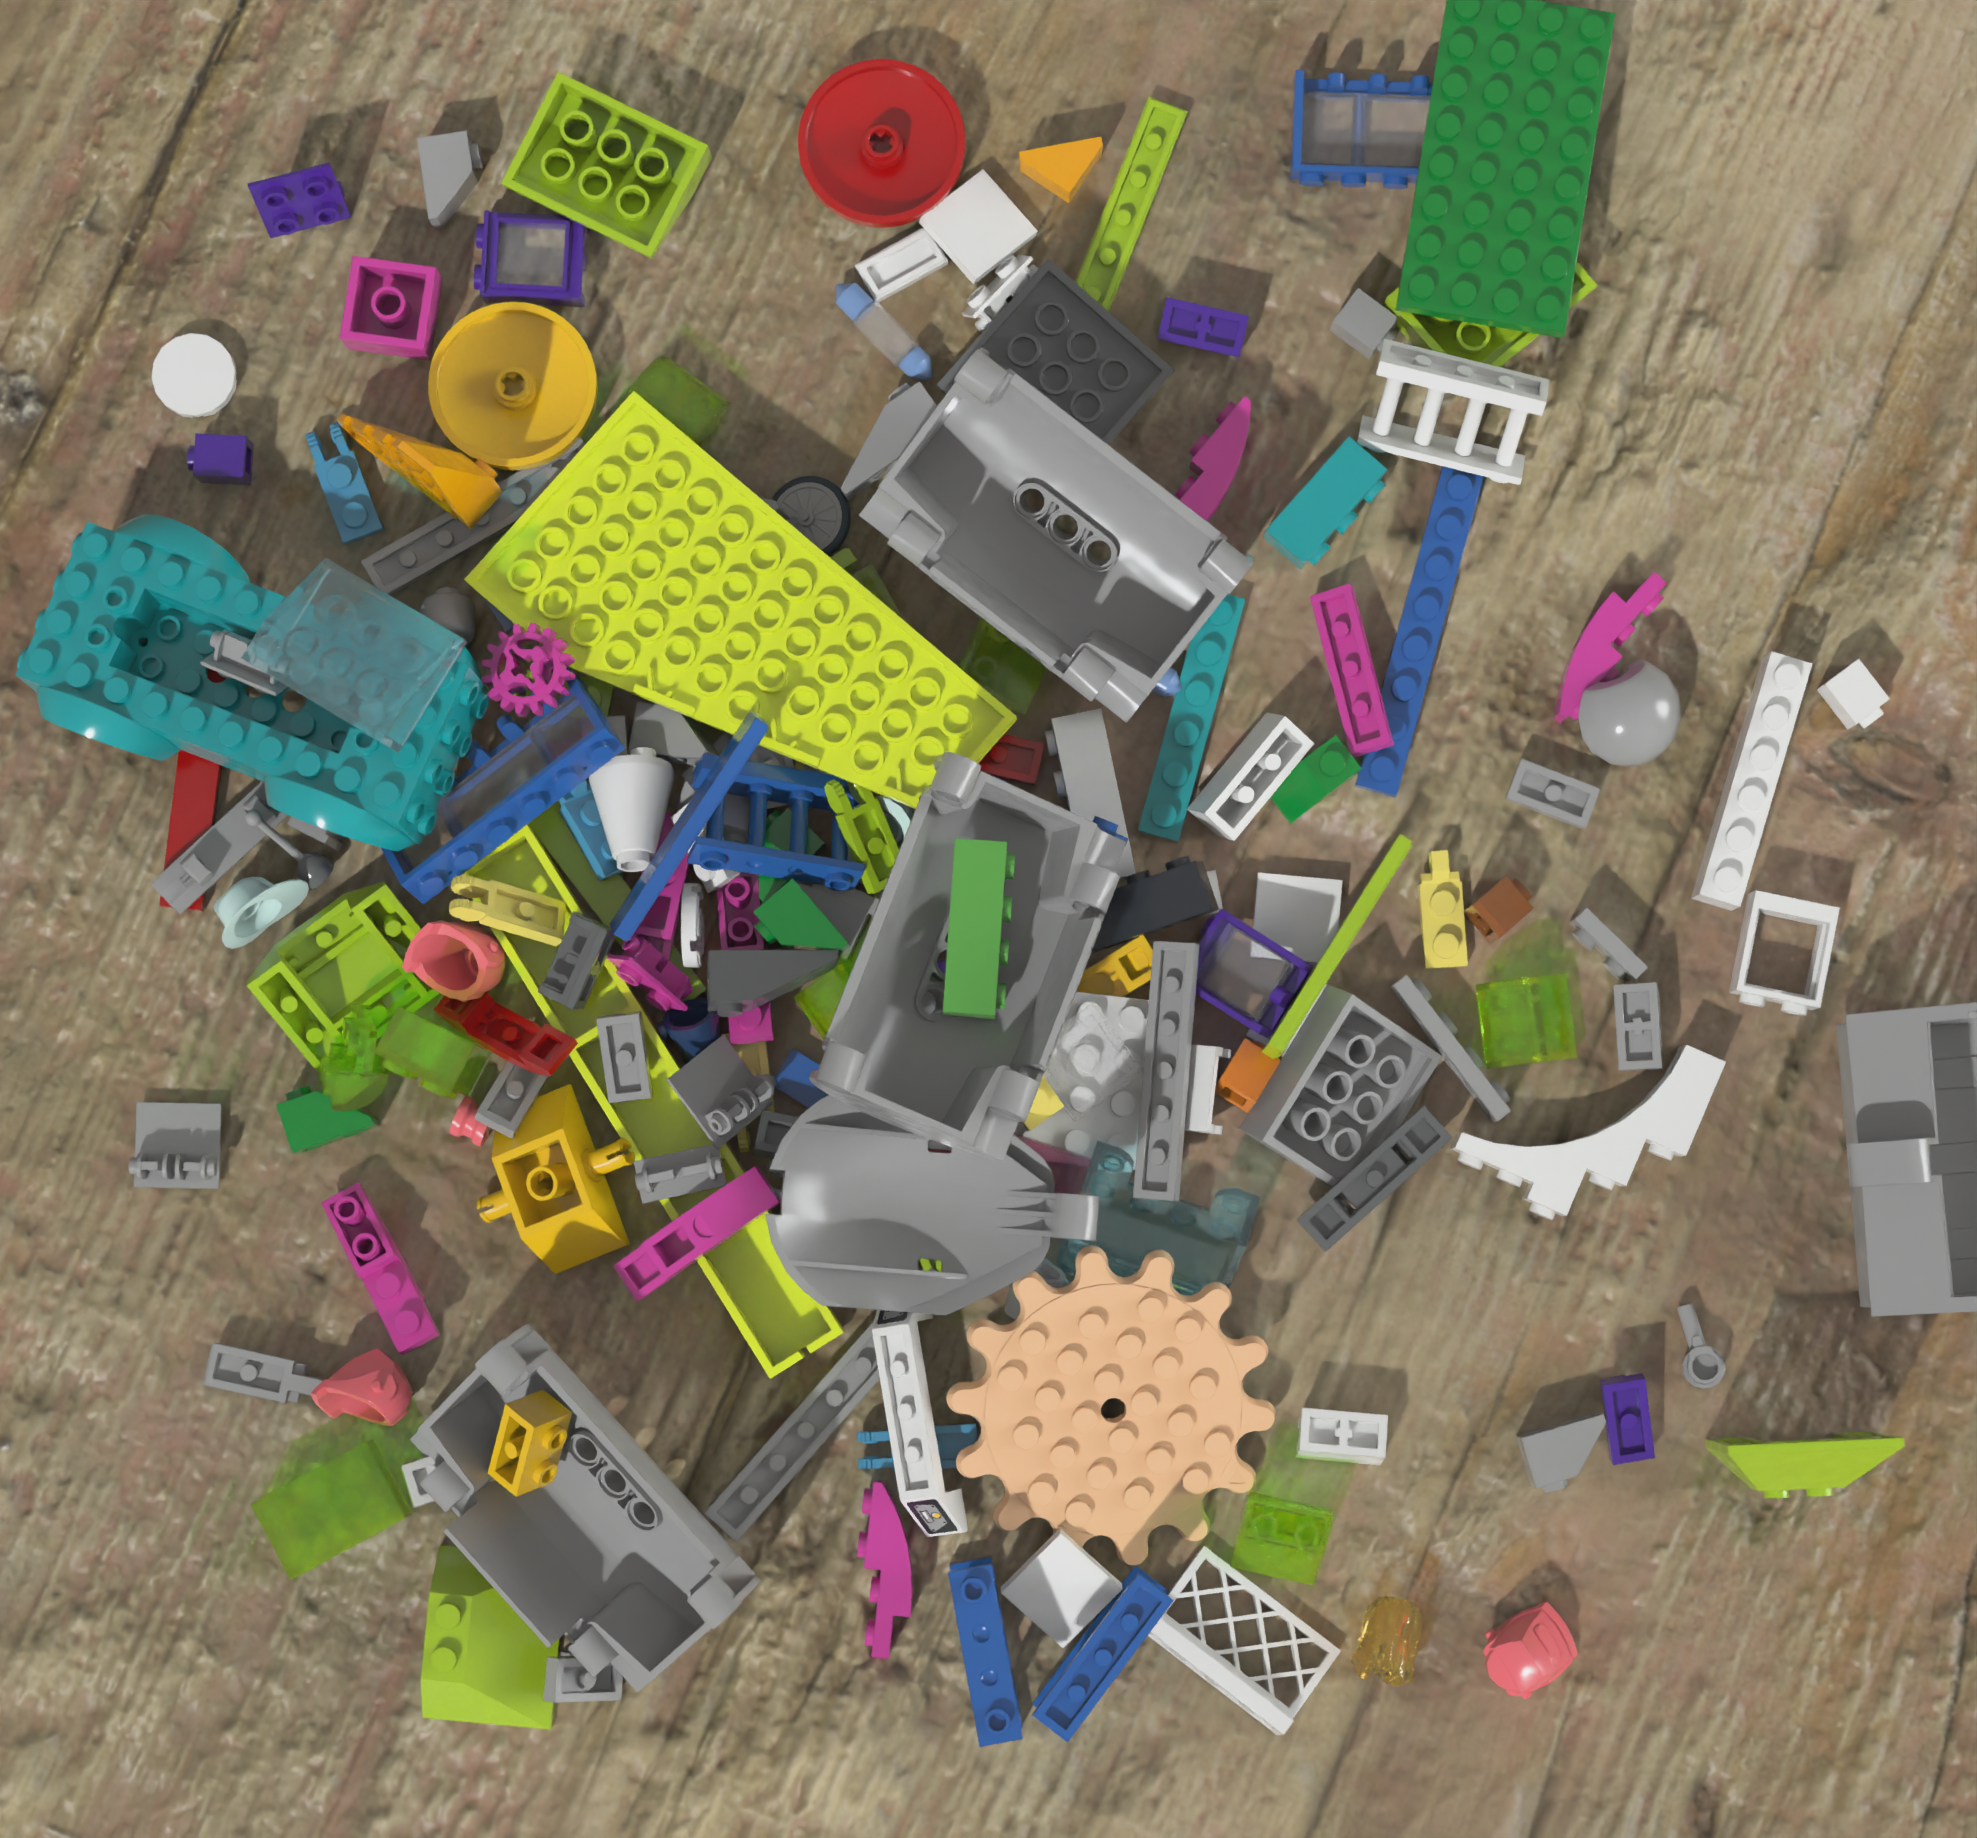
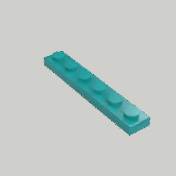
[1137,594,1245,843]

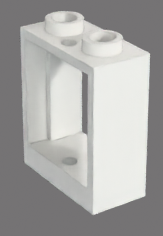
[1729,890,1840,1016]

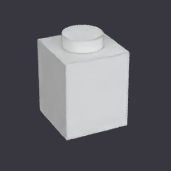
[1817,659,1890,730]

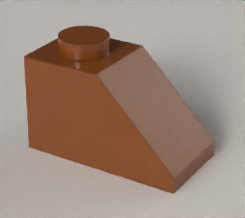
[1464,876,1533,944]

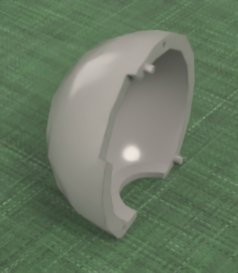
[1578,659,1681,767]

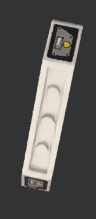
[872,1310,968,1537]

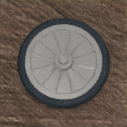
[771,476,851,556]

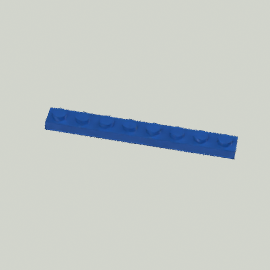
[1355,466,1484,798]

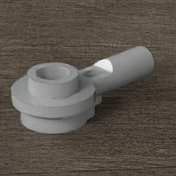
[1677,1303,1725,1389]

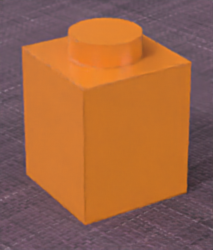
[1215,1038,1281,1113]

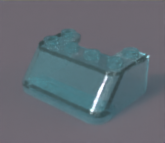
[1057,1140,1260,1295]

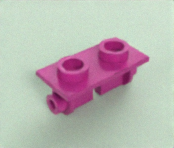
[606,935,693,1011]

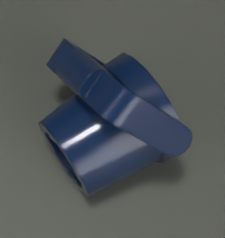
[655,998,721,1064]

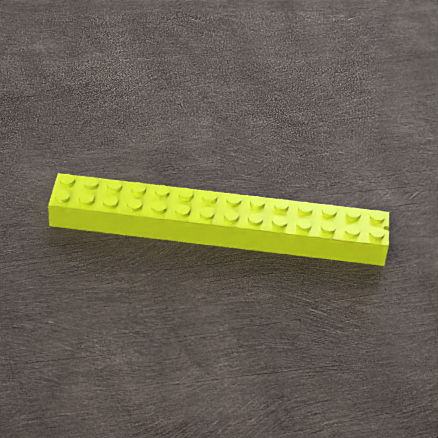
[462,825,845,1379]

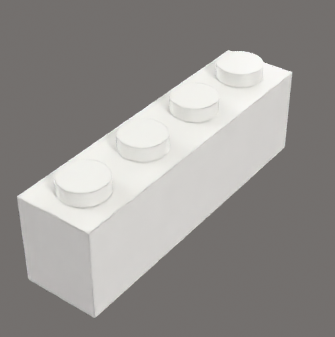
[1044,708,1136,881]

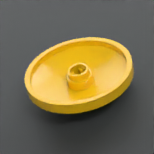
[428,302,598,470]

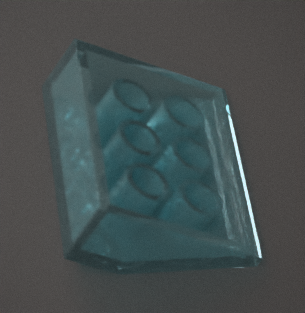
[241,558,467,753]

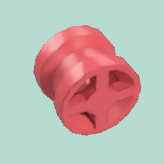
[449,1095,492,1147]

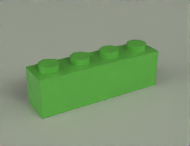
[943,838,1015,1019]

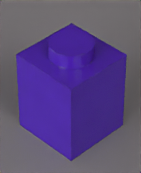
[187,433,254,485]

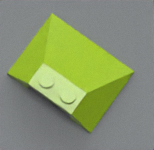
[246,881,440,1079]
[1705,1431,1905,1499]
[421,1545,560,1730]

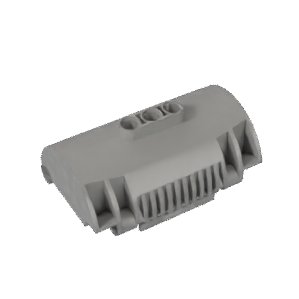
[859,348,1255,723]
[809,752,1126,1161]
[410,1323,761,1693]

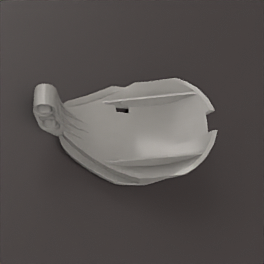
[765,1095,1099,1315]

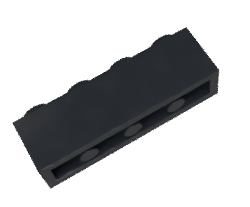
[1091,856,1219,954]

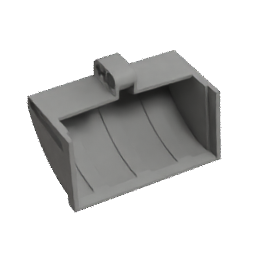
[1836,1002,1977,1316]

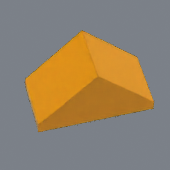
[1019,137,1103,203]

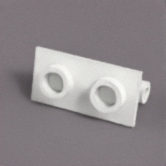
[961,254,1039,333]

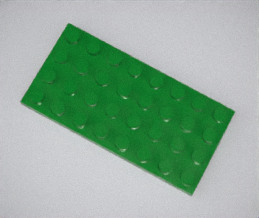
[1395,0,1616,338]

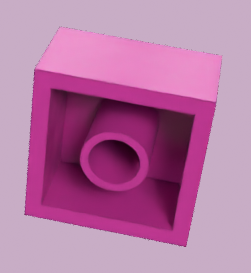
[340,256,443,361]

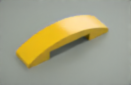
[1076,935,1153,997]

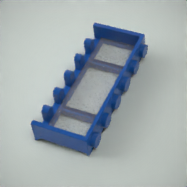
[1290,70,1432,189]
[381,666,625,904]

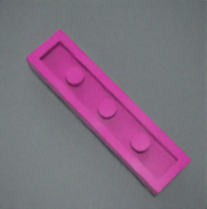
[1310,584,1394,758]

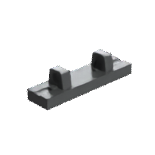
[1296,1106,1453,1252]

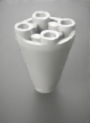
[589,747,674,872]

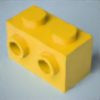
[488,1390,572,1497]

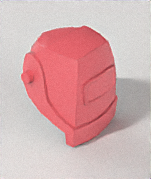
[402,920,505,1002]
[311,1348,413,1426]
[1483,1602,1578,1699]

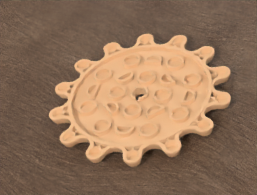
[946,1245,1277,1566]

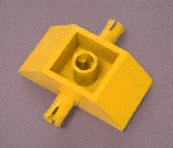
[477,1084,635,1274]

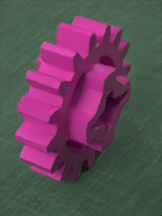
[481,622,576,717]

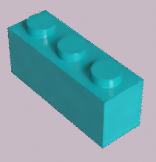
[1263,436,1387,570]

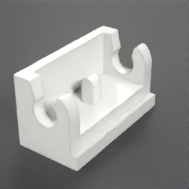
[1185,1045,1232,1135]
[1295,1408,1388,1465]

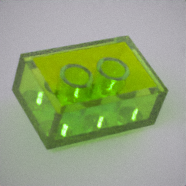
[374,1006,492,1100]
[251,1439,413,1580]

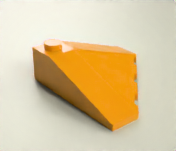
[336,413,503,530]

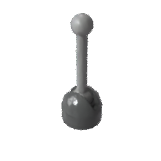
[245,809,334,889]

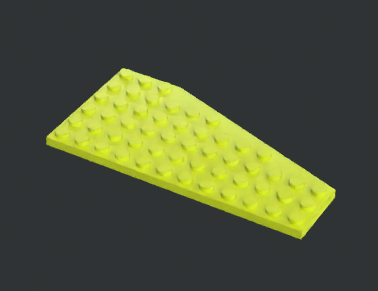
[464,391,1017,809]

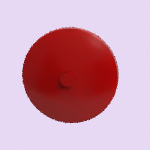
[798,59,966,228]

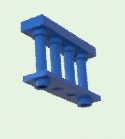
[687,753,865,891]
[948,1556,1023,1747]
[1032,1566,1174,1742]

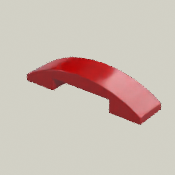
[433,992,578,1076]

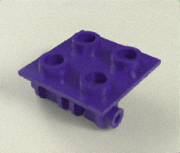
[248,163,351,238]

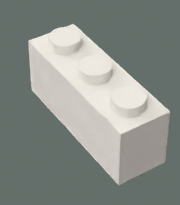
[1187,713,1314,841]

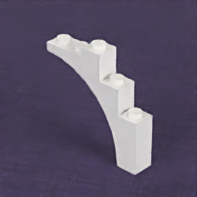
[1451,1045,1726,1220]

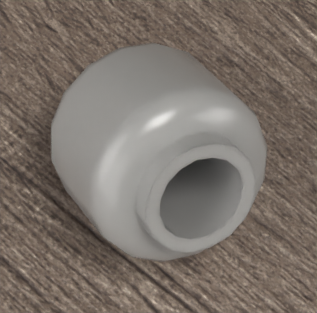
[421,587,475,646]

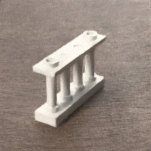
[1357,339,1550,485]

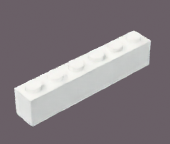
[1691,651,1812,911]

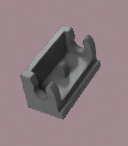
[538,911,616,1010]

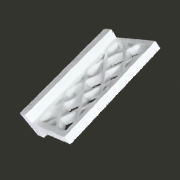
[1148,1546,1341,1735]

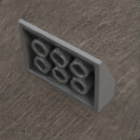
[1239,984,1442,1187]

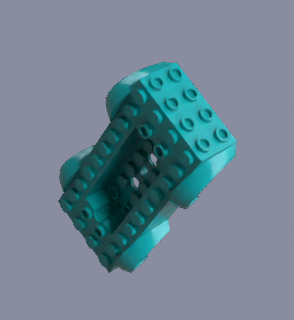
[15,514,489,851]

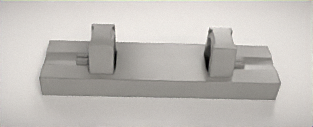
[150,781,289,915]

